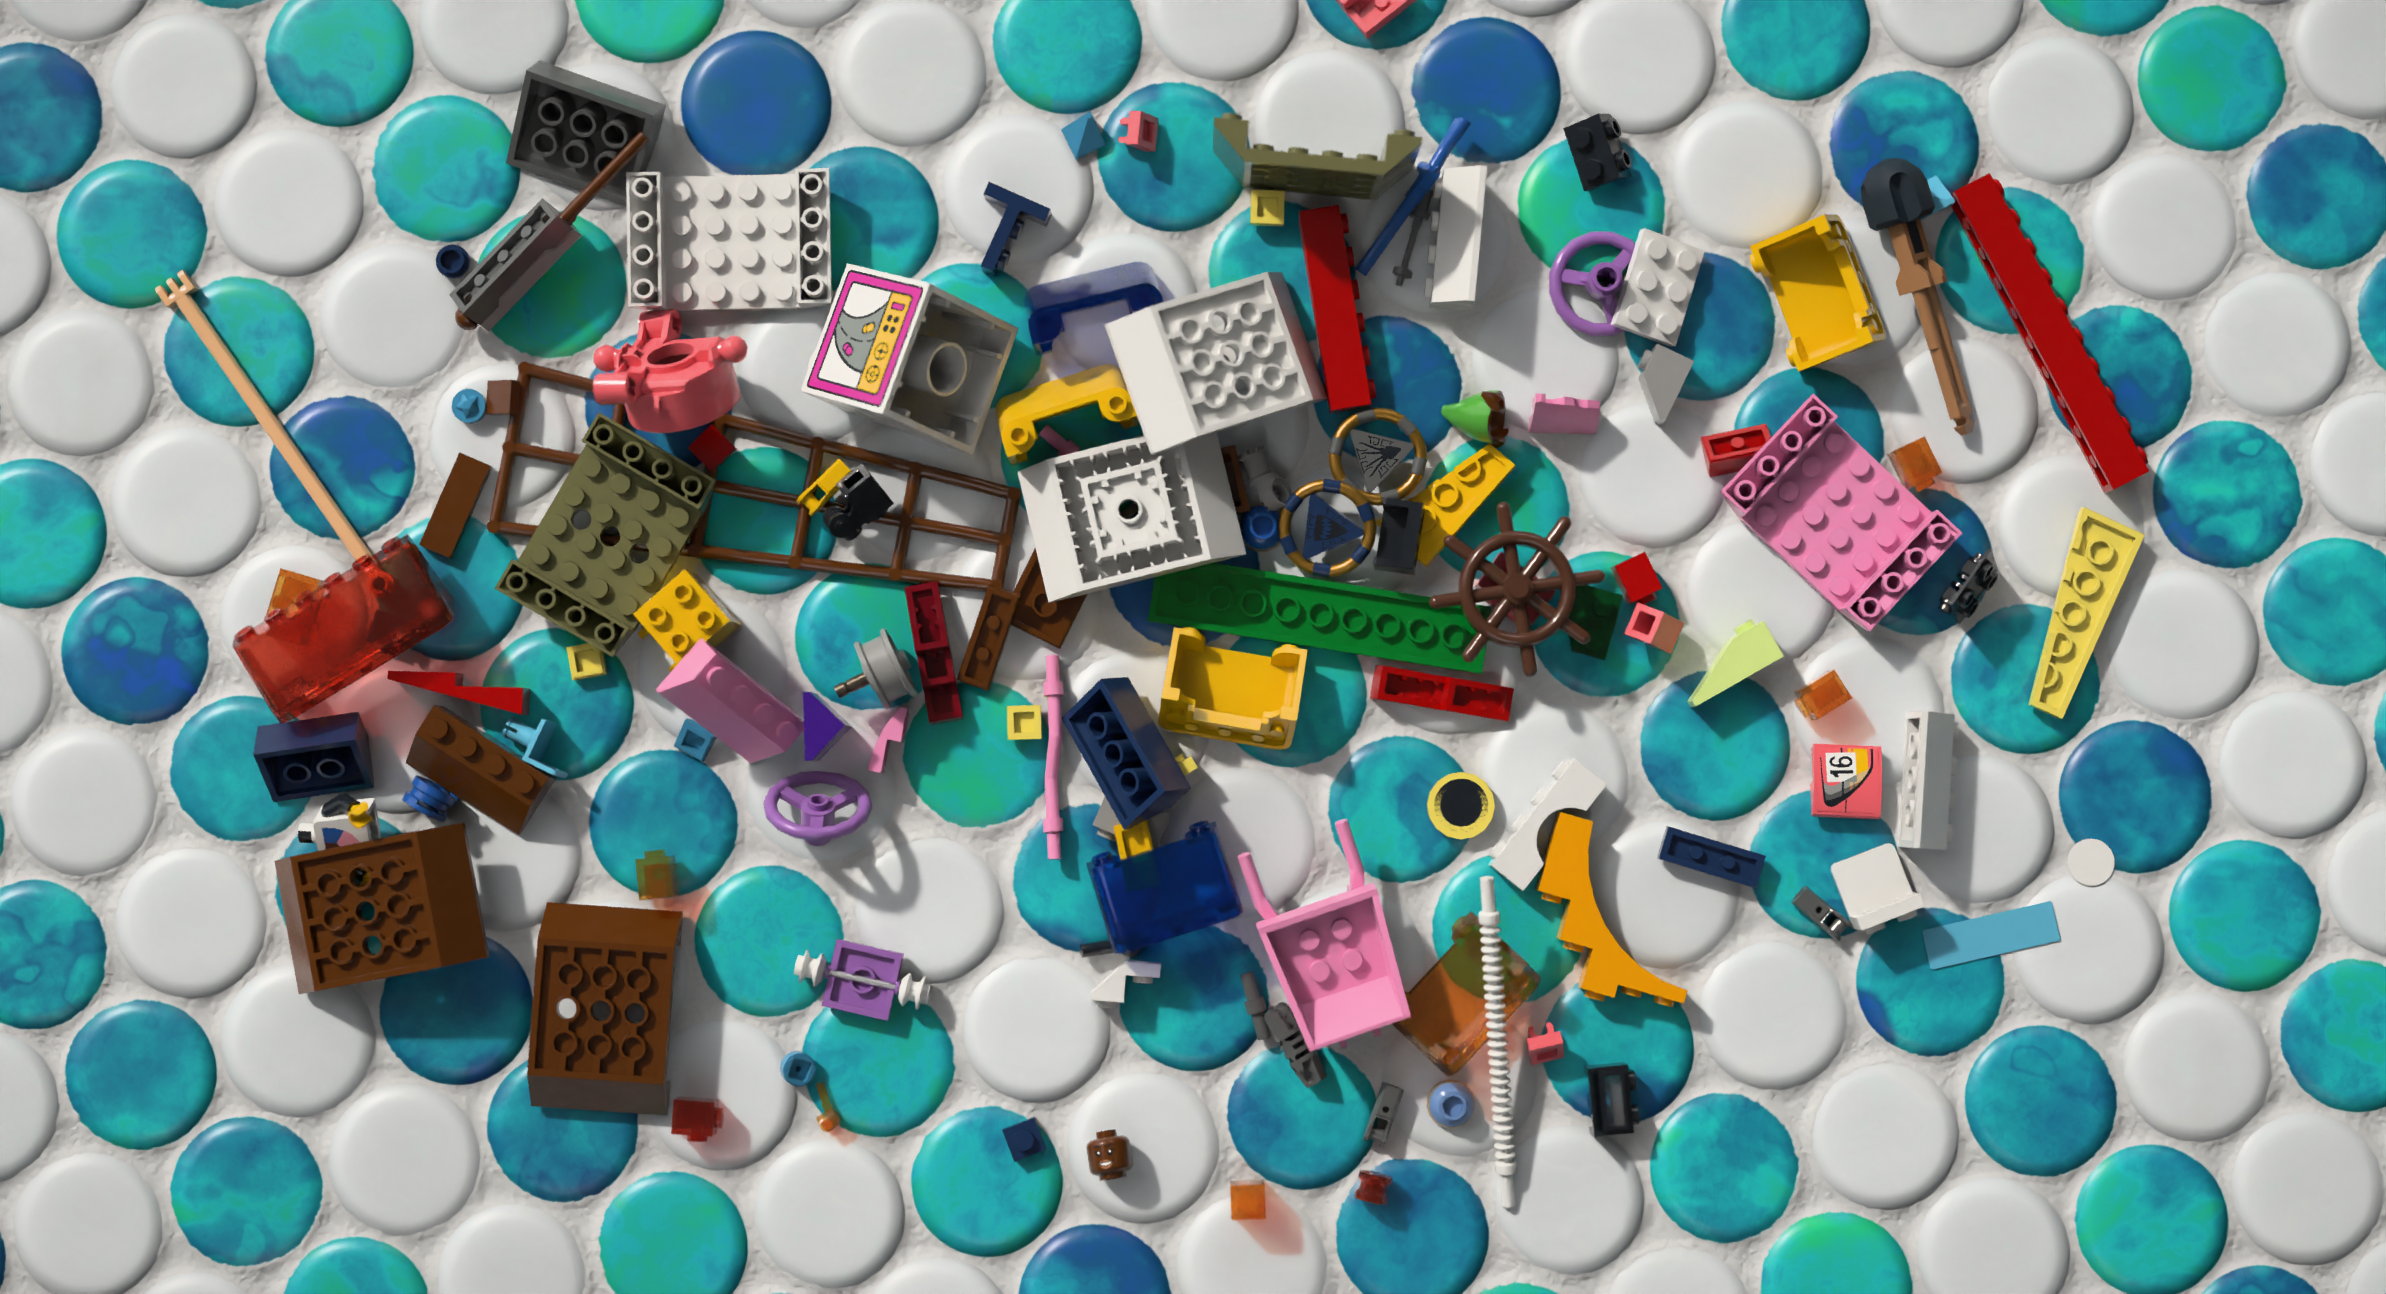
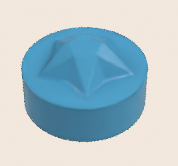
[452,389,486,424]
[780,1051,816,1087]

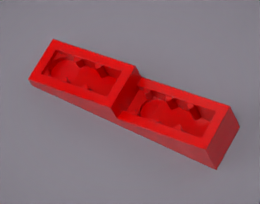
[1369,665,1514,721]
[387,671,530,716]

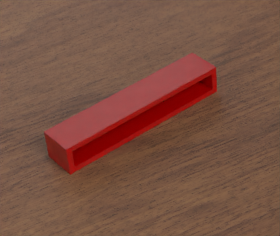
[1298,205,1376,414]

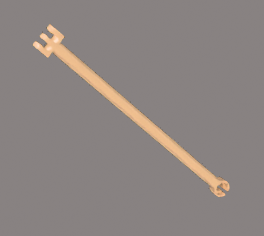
[155,270,398,599]

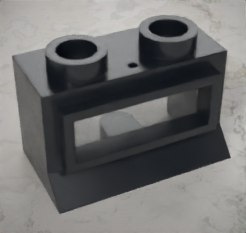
[1584,1062,1639,1138]

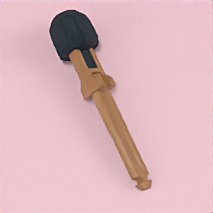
[1861,158,1975,436]

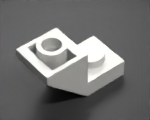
[1090,960,1161,1008]

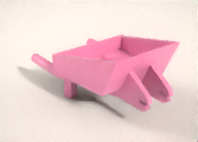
[1238,819,1411,1052]

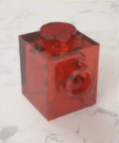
[671,1096,724,1142]

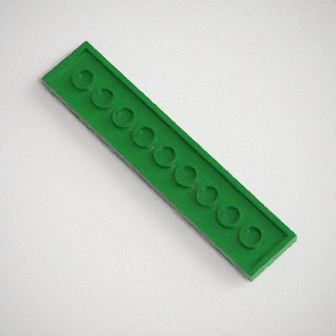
[1148,563,1492,674]

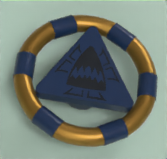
[1278,479,1376,578]

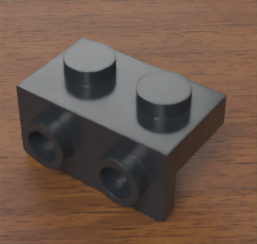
[1563,113,1632,192]

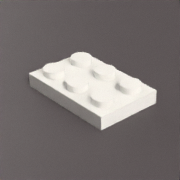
[1611,228,1705,347]

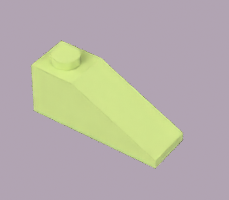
[1687,619,1784,707]

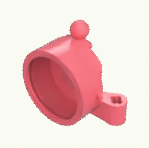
[593,309,748,433]

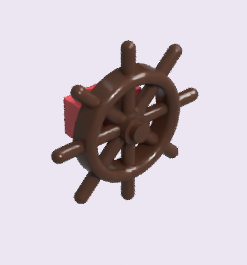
[1429,502,1605,677]

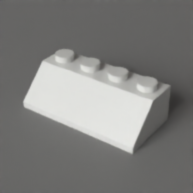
[1424,165,1487,311]
[1898,711,1959,850]

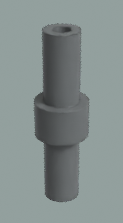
[1240,971,1271,1040]

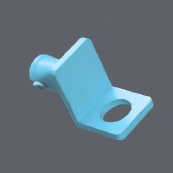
[503,717,568,779]

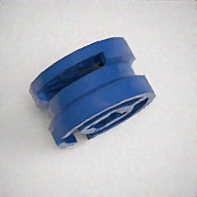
[402,775,458,822]

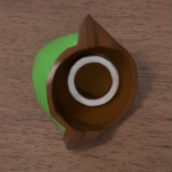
[1441,390,1509,448]

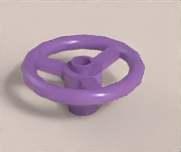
[1549,231,1635,336]
[763,771,873,846]

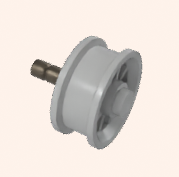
[834,628,918,710]

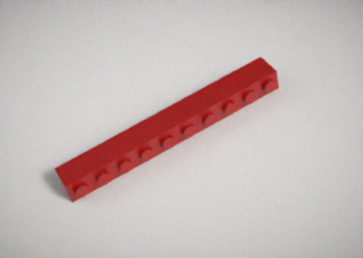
[1951,173,2149,493]

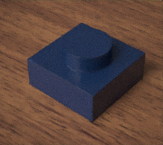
[1002,1116,1046,1162]

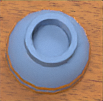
[1427,1079,1475,1128]

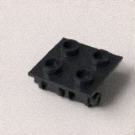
[1938,548,1999,624]

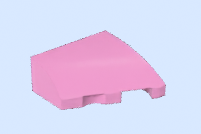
[1529,394,1600,434]

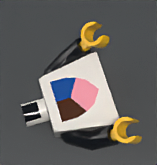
[298,793,382,887]

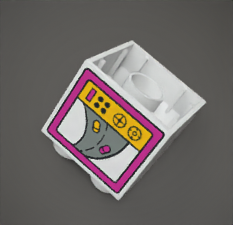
[801,263,1019,455]

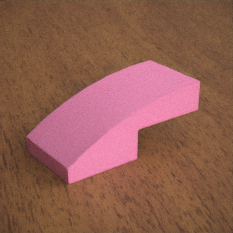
[868,707,910,773]

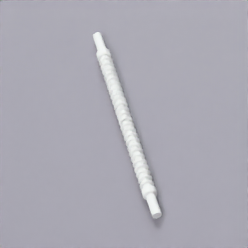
[1478,876,1517,1208]

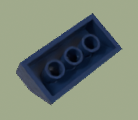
[1062,677,1191,830]

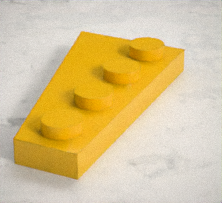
[1376,443,1515,568]

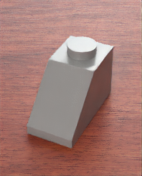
[1637,344,1694,426]

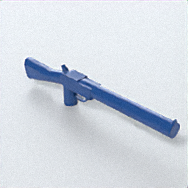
[1355,117,1471,276]

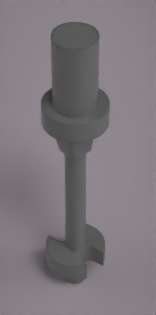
[1392,189,1433,287]

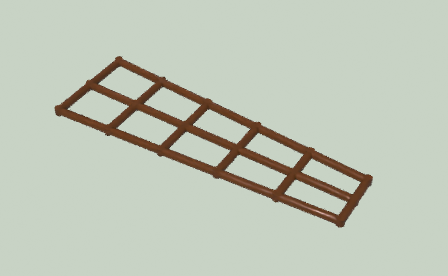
[487,362,1021,592]

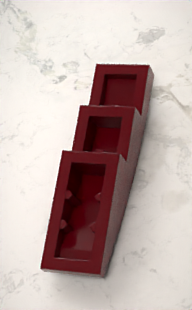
[904,581,963,725]

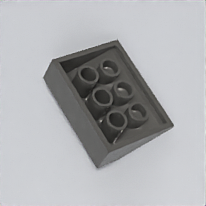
[506,60,666,206]

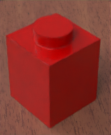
[1610,552,1662,605]

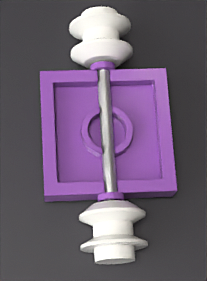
[794,939,931,1021]

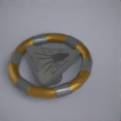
[1328,408,1427,506]

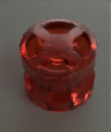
[1354,1170,1392,1205]

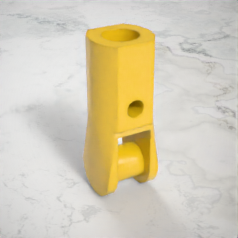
[796,458,851,517]

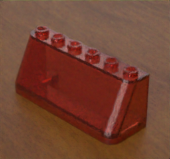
[232,534,455,724]

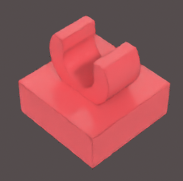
[1118,111,1159,152]
[1527,1022,1564,1065]

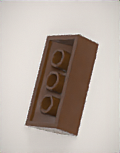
[406,705,556,835]

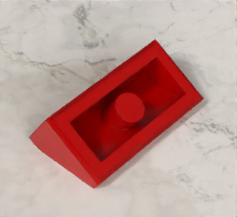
[1701,423,1771,477]

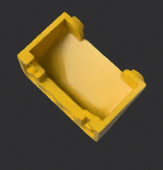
[1750,214,1886,372]
[995,364,1140,466]
[1158,627,1308,750]

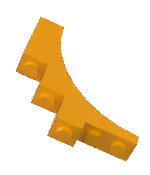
[1535,812,1687,1007]

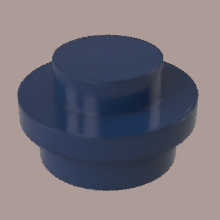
[436,244,470,279]

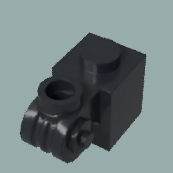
[823,463,894,541]

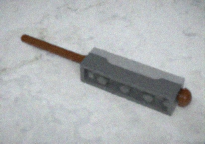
[449,131,650,331]

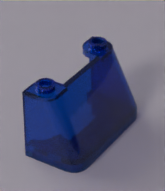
[1024,262,1163,356]
[1086,821,1244,954]

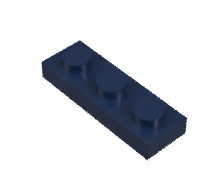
[1657,826,1766,888]

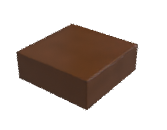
[486,380,520,416]

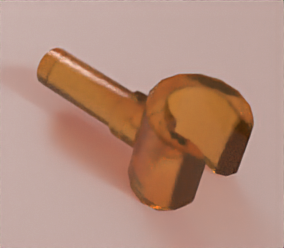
[816,1082,840,1132]

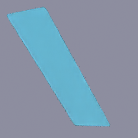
[1922,901,2060,970]

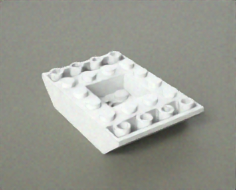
[1018,432,1246,603]

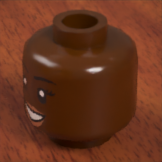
[1086,1129,1133,1181]

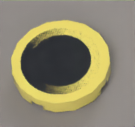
[1427,772,1495,840]

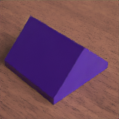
[803,692,852,761]

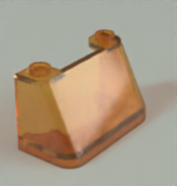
[1392,912,1541,1076]

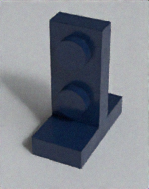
[981,182,1052,277]

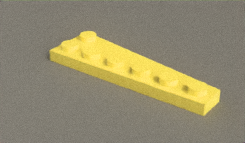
[2028,507,2145,719]

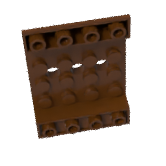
[274,823,490,994]
[527,902,683,1116]

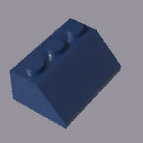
[253,712,374,802]

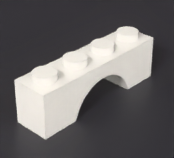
[1488,759,1607,891]

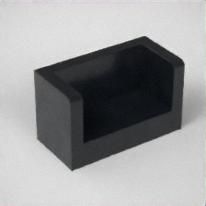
[1373,498,1425,575]

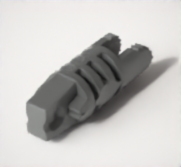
[1264,1002,1327,1088]

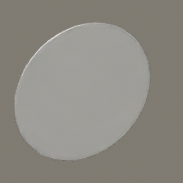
[2067,839,2115,886]

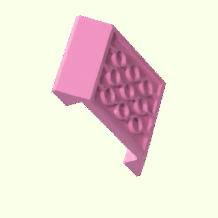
[1720,393,1962,632]

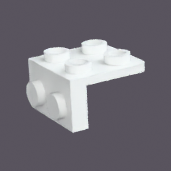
[1830,843,1925,934]

